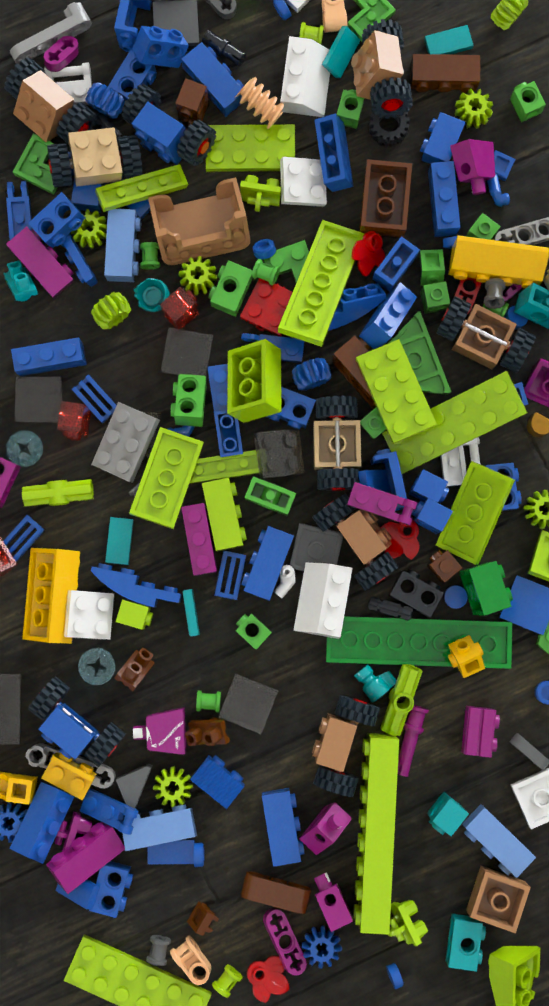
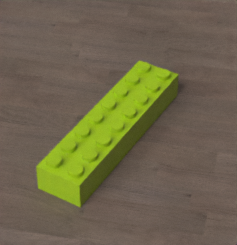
[353,733,399,935]

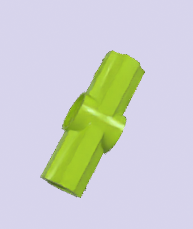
[22,479,94,507]
[381,664,423,736]

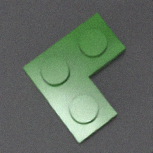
[347,0,396,42]
[13,133,58,195]
[263,240,309,283]

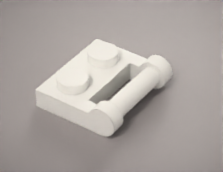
[44,62,92,106]
[440,437,480,487]

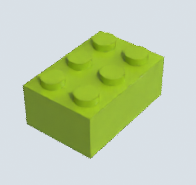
[227,339,282,423]

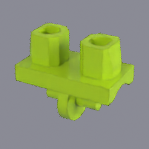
[240,175,281,212]
[388,900,428,946]

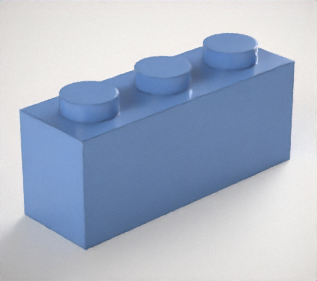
[104,209,141,282]
[122,804,197,851]
[462,804,536,878]

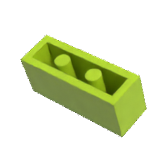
[202,477,247,552]

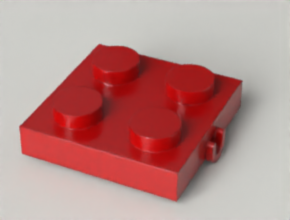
[240,278,293,337]

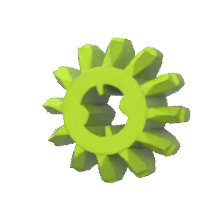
[491,0,528,30]
[455,89,493,129]
[71,209,107,249]
[179,256,217,295]
[91,292,131,329]
[523,490,549,529]
[153,766,193,807]

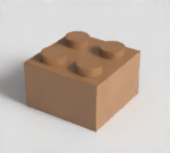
[466,866,531,933]

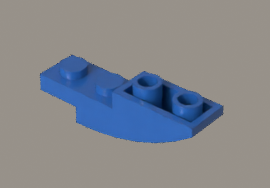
[328,283,386,331]
[208,364,243,457]
[91,563,182,607]

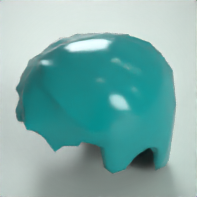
[134,278,170,312]

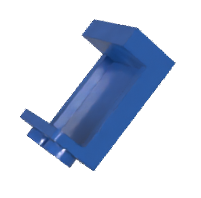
[114,0,152,52]
[370,449,407,511]

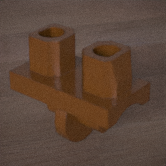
[114,648,155,691]
[185,718,230,746]

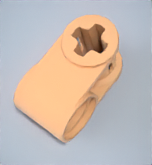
[322,0,347,33]
[170,936,211,985]

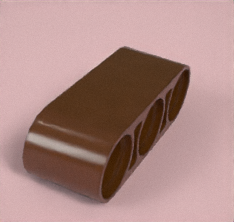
[240,871,312,914]

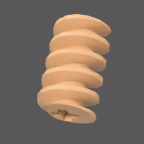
[235,77,284,129]

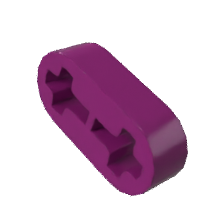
[44,36,79,72]

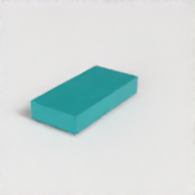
[424,25,474,55]
[322,26,360,78]
[105,517,134,565]
[183,589,200,636]

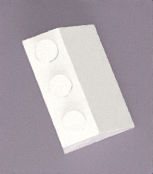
[280,36,330,117]
[293,562,352,639]

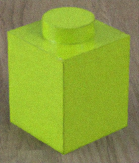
[116,600,153,630]

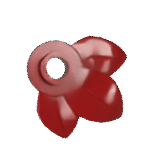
[352,231,385,276]
[380,521,420,560]
[247,956,289,1003]

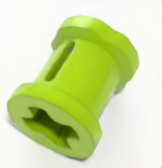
[299,22,324,44]
[212,964,243,998]

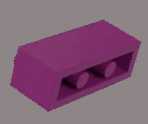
[6,226,74,299]
[181,503,218,576]
[46,822,125,894]

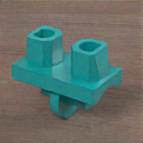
[4,261,38,302]

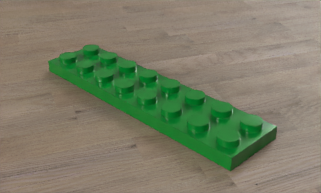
[326,616,512,669]

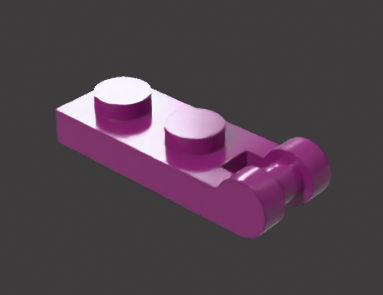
[347,482,418,525]

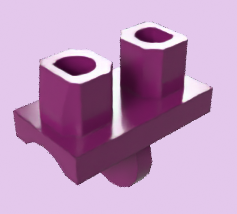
[55,812,92,852]

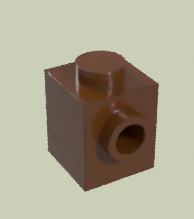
[427,550,462,583]

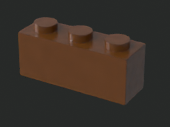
[410,54,480,93]

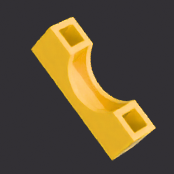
[0,772,38,805]

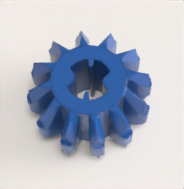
[85,83,125,118]
[292,358,331,390]
[0,802,27,843]
[302,925,342,968]

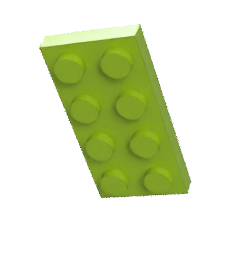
[206,124,295,172]
[356,339,437,444]
[129,427,204,529]
[436,461,515,565]

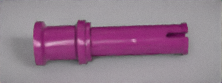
[398,705,429,777]

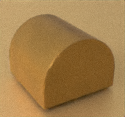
[527,412,549,437]

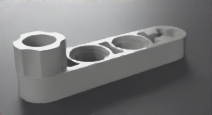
[10,2,92,64]
[492,217,549,245]
[25,743,116,788]

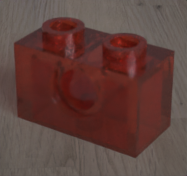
[57,401,91,441]

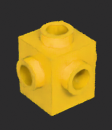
[448,635,485,678]

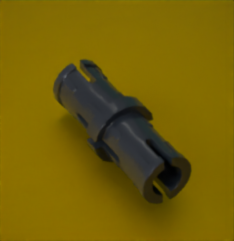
[202,30,246,66]

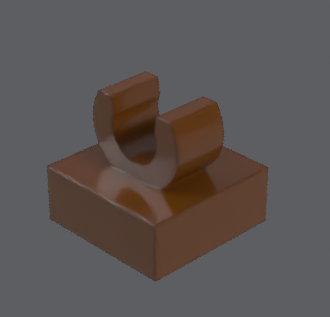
[187,901,219,936]

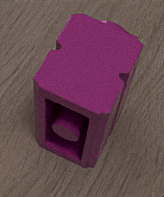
[461,706,500,757]

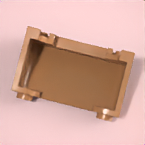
[148,177,250,265]

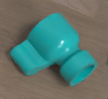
[354,664,397,703]

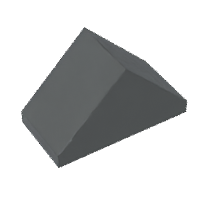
[116,764,153,809]

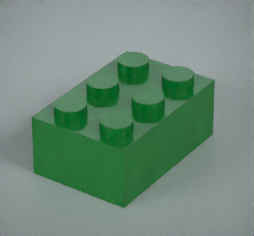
[459,561,513,616]

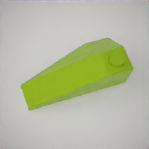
[488,946,540,1006]

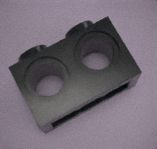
[388,569,444,617]

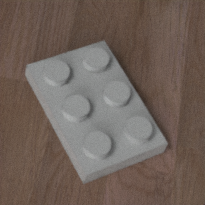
[91,402,160,483]

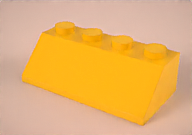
[448,235,549,288]
[22,548,80,644]

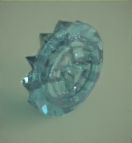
[6,430,43,467]
[78,648,115,685]

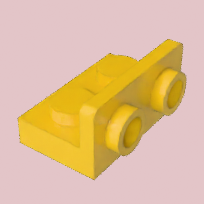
[42,752,97,800]

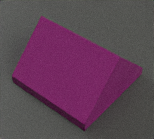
[524,358,549,407]

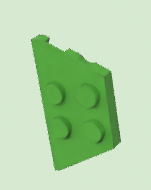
[389,311,451,395]

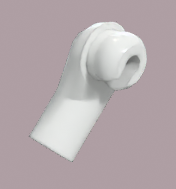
[273,565,295,598]

